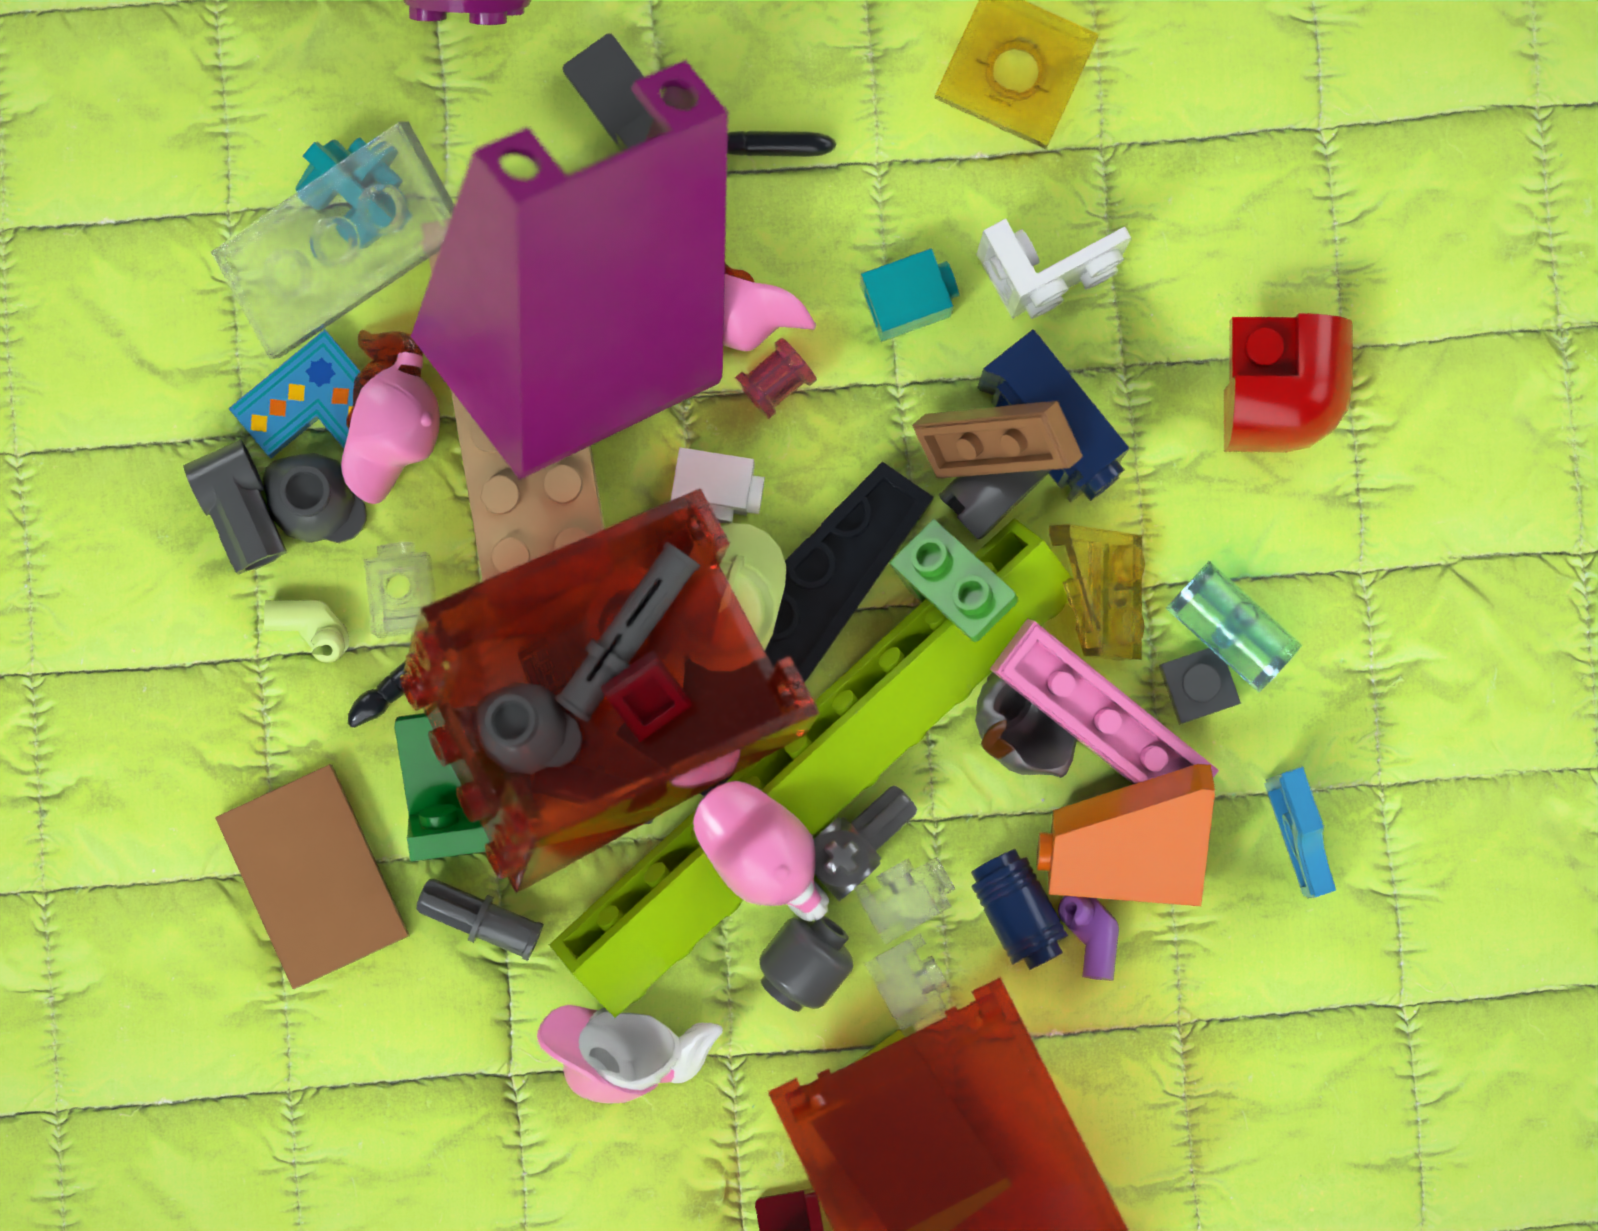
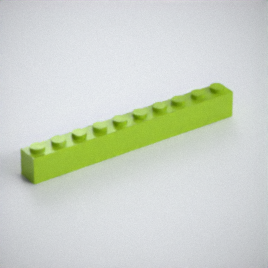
[549,518,1081,1018]

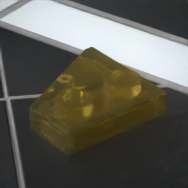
[1049,524,1145,661]

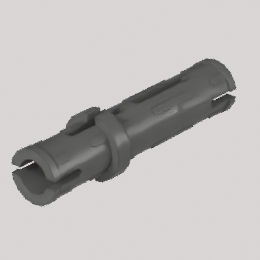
[555,542,701,722]

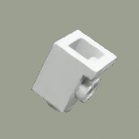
[669,447,765,523]

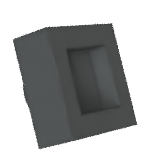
[1159,644,1241,725]

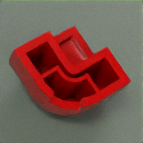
[1224,313,1353,452]

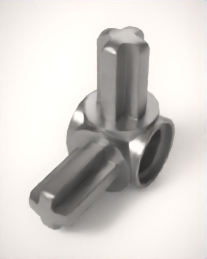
[814,786,917,902]

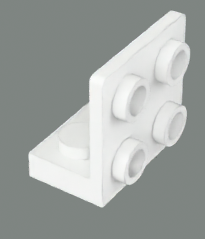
[976,219,1131,319]

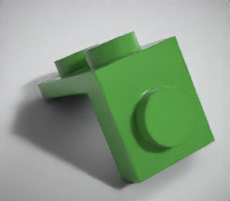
[889,519,1018,642]

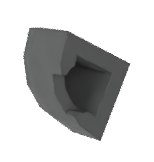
[939,469,1053,539]

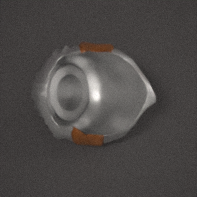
[975,672,1077,778]

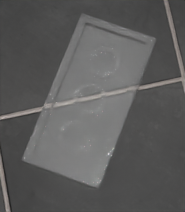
[211,122,455,359]

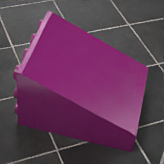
[411,60,728,480]

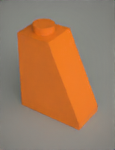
[1036,764,1215,906]

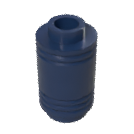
[971,849,1068,970]

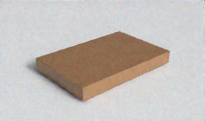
[215,764,410,989]

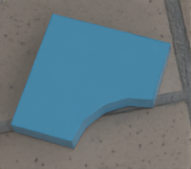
[1264,767,1336,898]

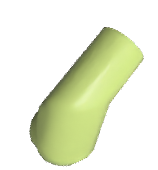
[264,600,349,663]

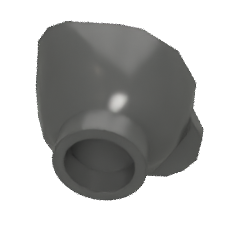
[263,453,367,543]
[472,683,583,775]

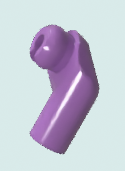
[1058,896,1119,981]

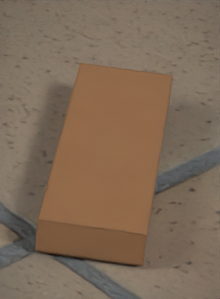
[912,401,1083,478]

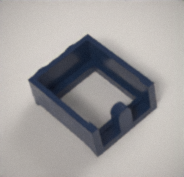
[977,329,1129,503]

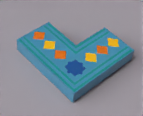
[228,329,369,458]

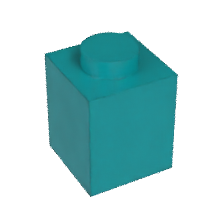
[860,248,960,342]

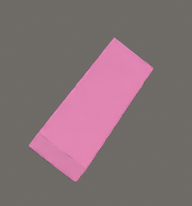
[990,618,1219,784]

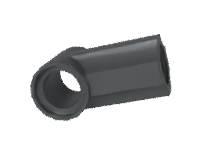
[183,440,287,574]

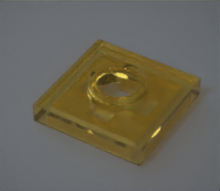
[934,0,1099,150]

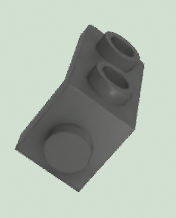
[563,34,654,152]

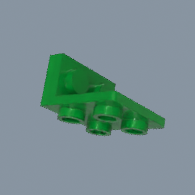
[394,706,537,862]

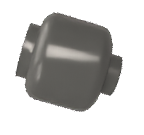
[759,916,853,1012]

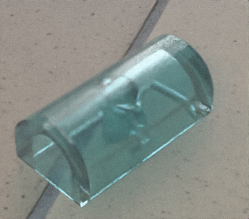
[1166,561,1302,692]

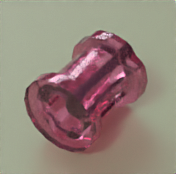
[734,337,817,420]

